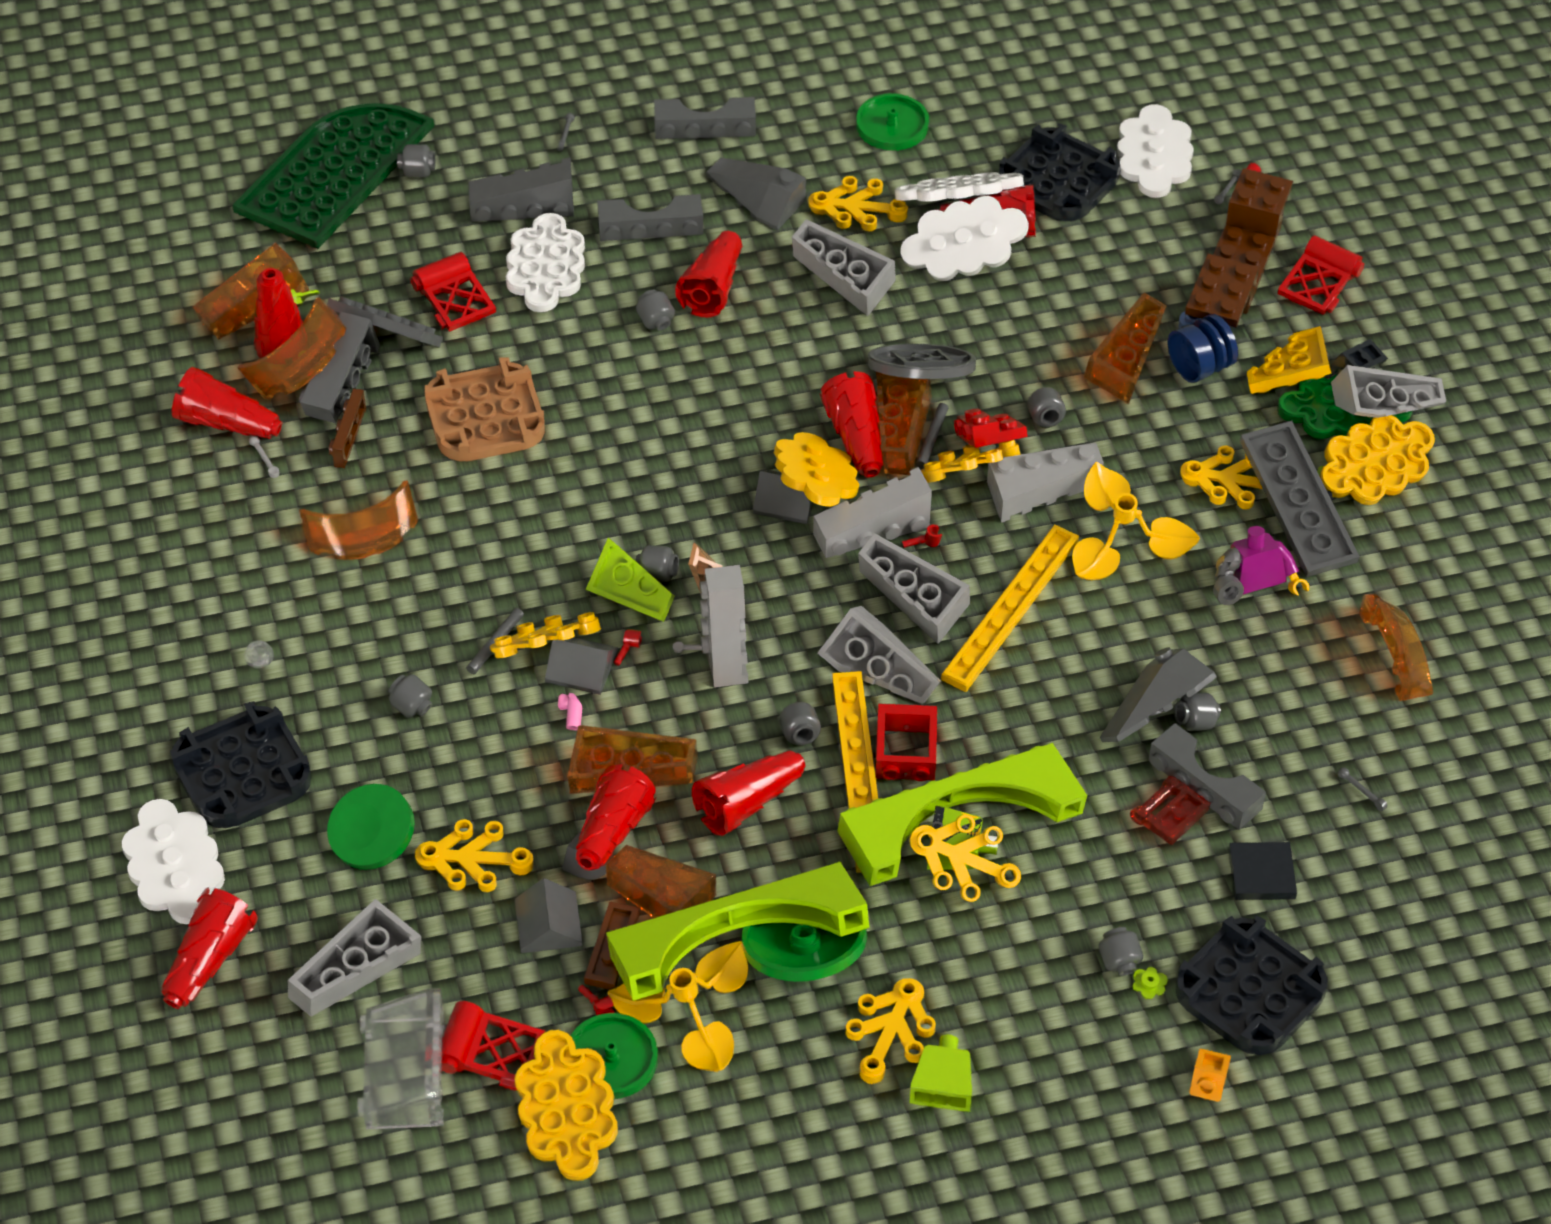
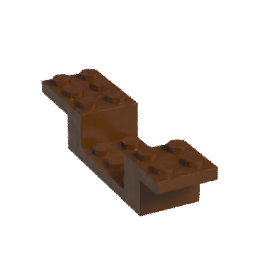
[1185,168,1293,328]

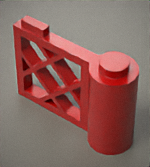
[1277,235,1364,315]
[410,251,496,332]
[434,1001,545,1091]

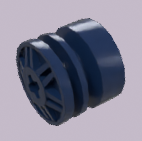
[1167,314,1238,383]

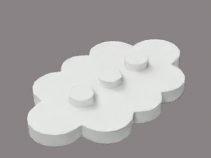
[1117,104,1194,198]
[895,172,1024,201]
[901,196,1028,281]
[506,213,585,312]
[122,799,225,924]

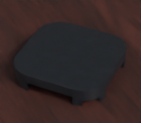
[999,123,1121,222]
[170,701,312,829]
[1175,915,1328,1055]

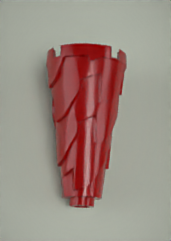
[935,185,1036,238]
[675,230,743,318]
[254,268,309,365]
[172,367,283,439]
[820,371,883,478]
[692,750,805,836]
[575,764,657,870]
[161,887,258,1009]

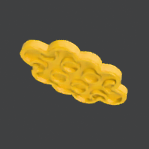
[1319,415,1435,505]
[774,432,859,507]
[515,1030,618,1181]

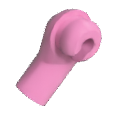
[558,693,582,730]

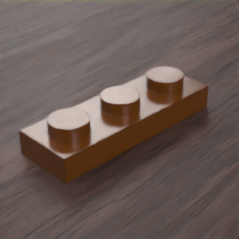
[329,388,366,468]
[584,901,640,990]

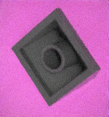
[753,470,814,524]
[545,637,618,695]
[515,878,583,953]

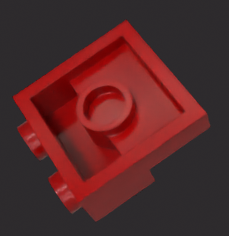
[954,409,1028,448]

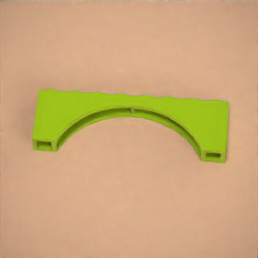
[837,743,1087,886]
[606,862,870,1001]

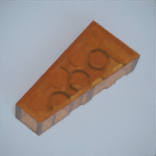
[192,243,310,340]
[1084,293,1167,404]
[876,371,932,475]
[567,725,698,794]

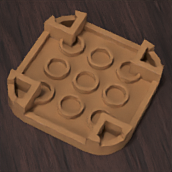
[425,357,545,461]

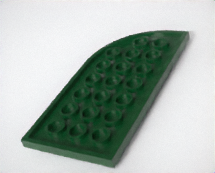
[232,103,435,249]

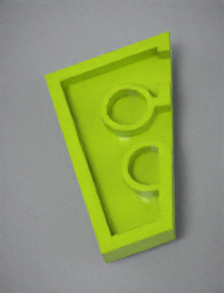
[586,538,675,622]

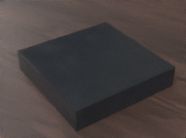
[1228,842,1297,900]

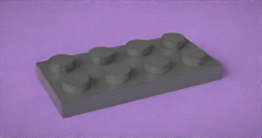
[326,296,443,347]

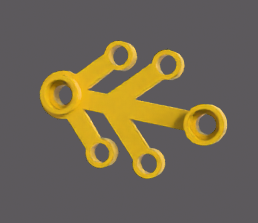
[808,176,908,231]
[921,440,1021,483]
[1180,445,1263,510]
[490,612,601,658]
[910,815,1021,902]
[415,819,534,892]
[846,978,936,1084]

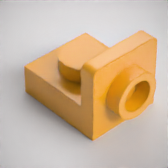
[1189,1048,1231,1102]

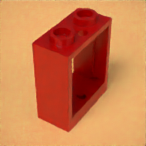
[875,704,937,781]

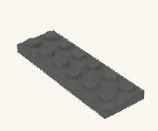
[1239,421,1360,577]

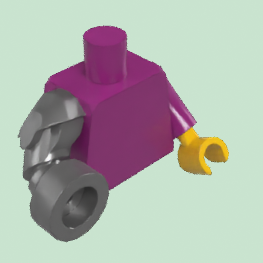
[1213,526,1309,605]

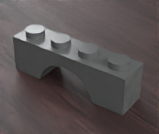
[654,97,756,139]
[597,194,703,241]
[1149,723,1266,830]

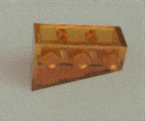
[606,845,716,918]

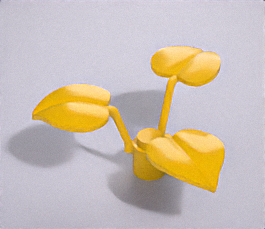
[1072,462,1200,580]
[608,941,748,1072]

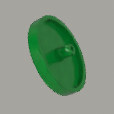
[856,93,929,151]
[327,784,415,870]
[570,1013,658,1099]

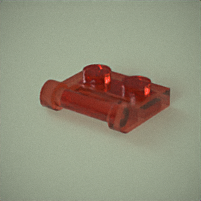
[1130,776,1211,846]

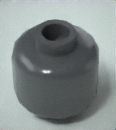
[397,144,436,178]
[636,290,675,331]
[1027,387,1066,428]
[635,545,679,583]
[388,674,433,718]
[1174,692,1221,731]
[779,702,821,746]
[1099,927,1143,976]

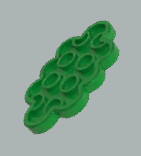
[1277,374,1413,439]

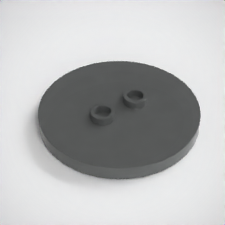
[867,344,976,379]

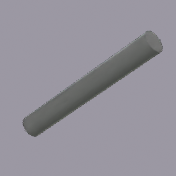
[916,403,949,469]
[466,608,524,674]

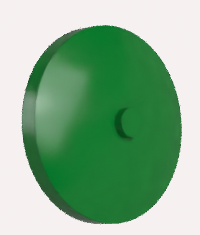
[742,923,867,981]

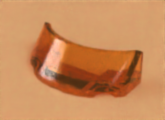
[237,297,346,399]
[299,480,418,560]
[1359,594,1433,701]

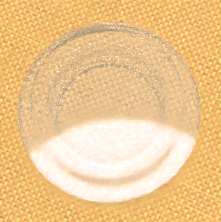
[244,640,274,668]

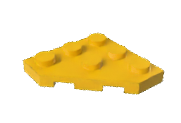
[1247,326,1331,394]

